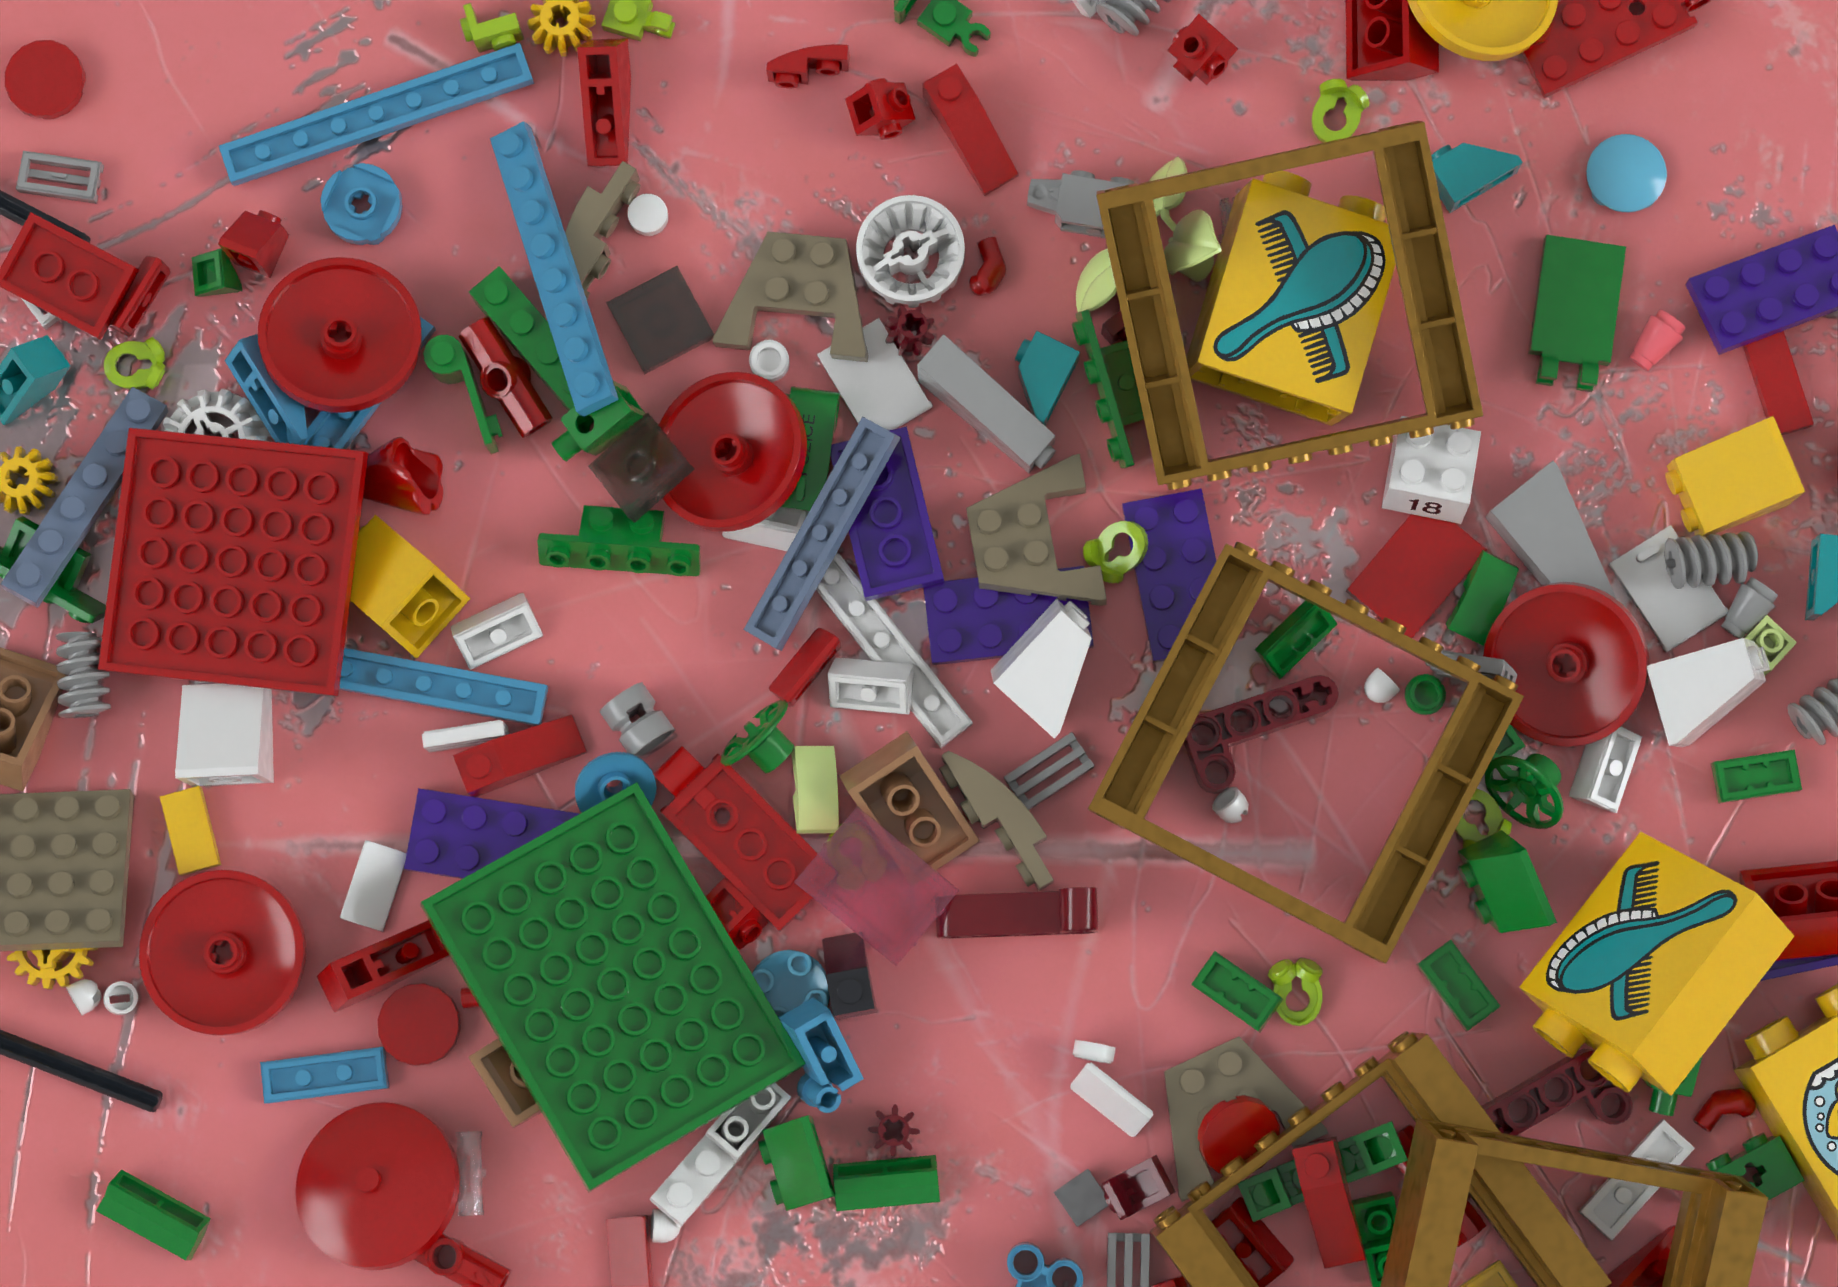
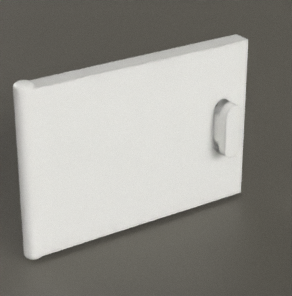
[817,318,933,431]
[1608,525,1729,652]

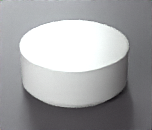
[628,194,669,236]
[749,340,790,382]
[1073,1040,1116,1064]

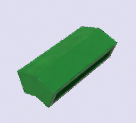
[833,1155,940,1211]
[96,1169,211,1260]

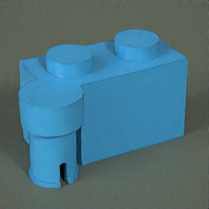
[779,997,864,1113]

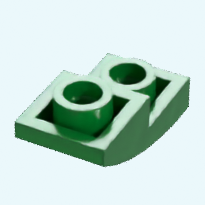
[1446,550,1519,646]
[1352,1191,1397,1287]

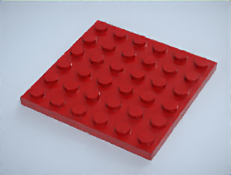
[98,428,368,696]

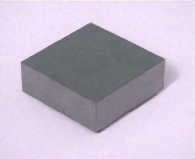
[1054,1169,1108,1227]

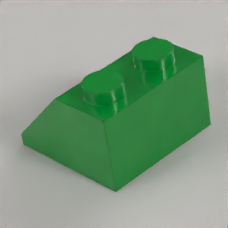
[1458,830,1557,933]
[758,1115,835,1211]

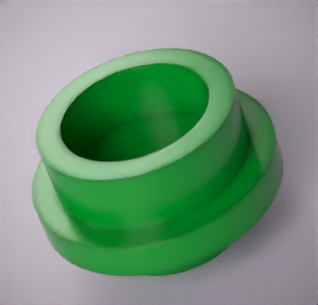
[1404,674,1446,715]

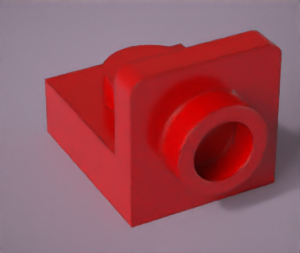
[706,877,768,950]

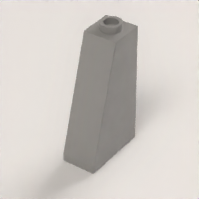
[917,334,1056,473]
[1485,461,1617,599]

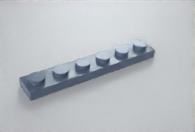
[1,387,168,608]
[743,416,900,651]

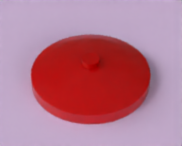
[258,257,422,413]
[651,372,807,532]
[1483,582,1650,747]
[139,870,306,1036]
[295,1102,460,1270]

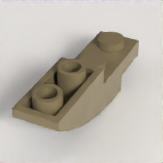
[565,161,641,300]
[939,751,1054,891]

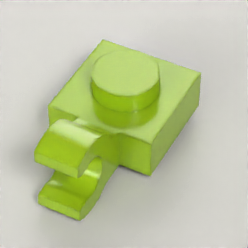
[601,0,676,42]

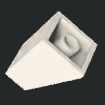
[991,599,1092,739]
[1647,638,1770,747]
[175,681,274,787]

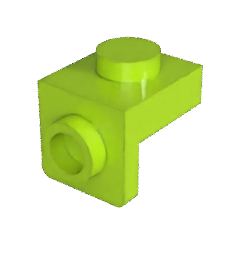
[460,3,524,53]

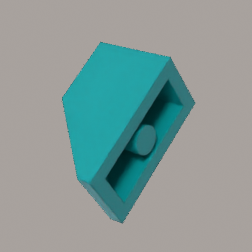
[1431,143,1523,213]
[1015,331,1080,426]
[0,335,71,425]
[1805,534,1838,621]

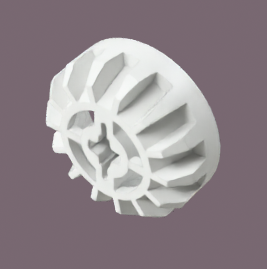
[856,195,965,308]
[163,389,273,442]

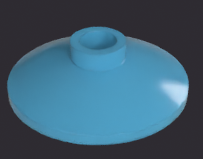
[575,752,657,812]

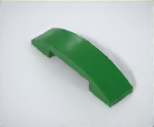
[1238,1121,1408,1222]

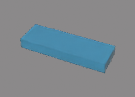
[260,1047,389,1104]

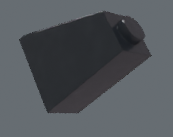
[822,932,877,1020]

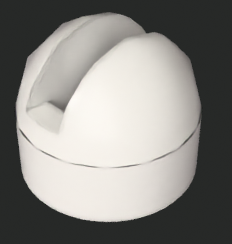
[1364,668,1400,703]
[1212,787,1249,823]
[66,979,102,1015]
[103,981,138,1015]
[650,1209,681,1243]

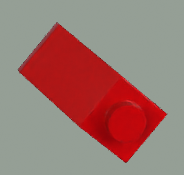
[218,210,289,278]

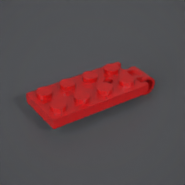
[1522,0,1711,98]
[653,746,838,932]

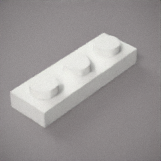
[1578,1119,1695,1241]

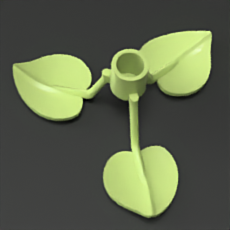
[1076,157,1222,312]

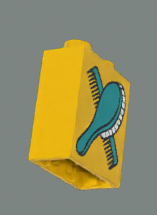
[1186,171,1396,426]
[1519,831,1794,1096]

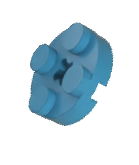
[320,163,403,245]

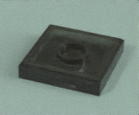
[606,266,714,375]
[588,413,695,523]

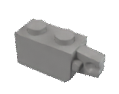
[1027,170,1134,238]

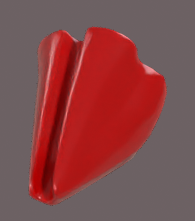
[363,437,443,515]

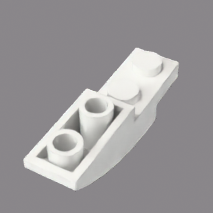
[650,1083,791,1227]

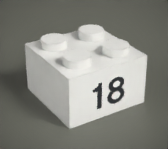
[1381,416,1481,524]

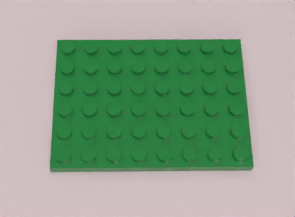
[421,782,806,1193]

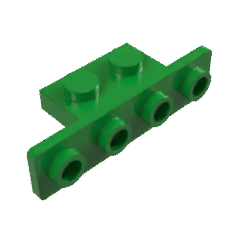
[1072,309,1144,468]
[537,505,701,576]
[0,516,106,623]

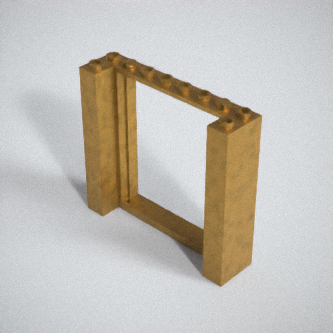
[1096,120,1483,490]
[1088,542,1524,964]
[1150,1031,1612,1287]
[1380,1118,1768,1287]

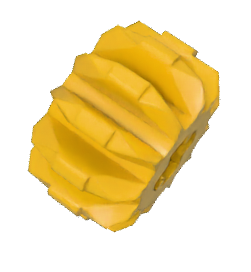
[527,0,596,57]
[0,446,58,516]

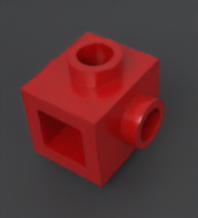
[1167,14,1238,85]
[845,78,916,140]

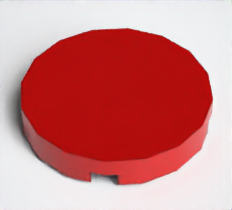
[5,40,86,119]
[377,983,461,1066]
[1198,1095,1280,1174]

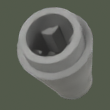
[1721,577,1778,639]

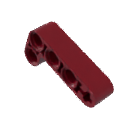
[1184,675,1339,794]
[935,887,1099,939]
[1481,1049,1633,1136]

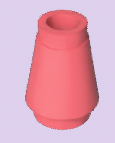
[1629,309,1686,372]

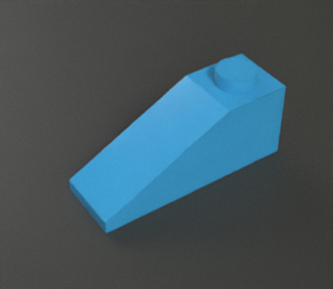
[224,334,308,445]

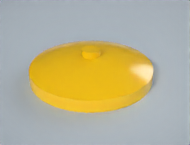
[1407,0,1558,61]

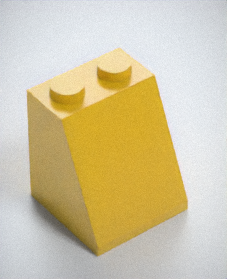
[1665,416,1805,537]
[350,514,471,659]

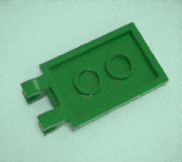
[1528,235,1626,392]

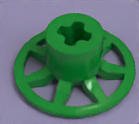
[720,700,794,773]
[1485,753,1564,829]

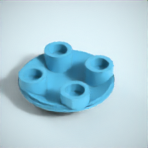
[1586,134,1667,212]
[752,950,830,1018]

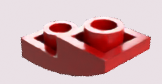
[766,44,850,89]

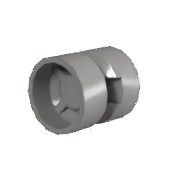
[600,682,675,757]

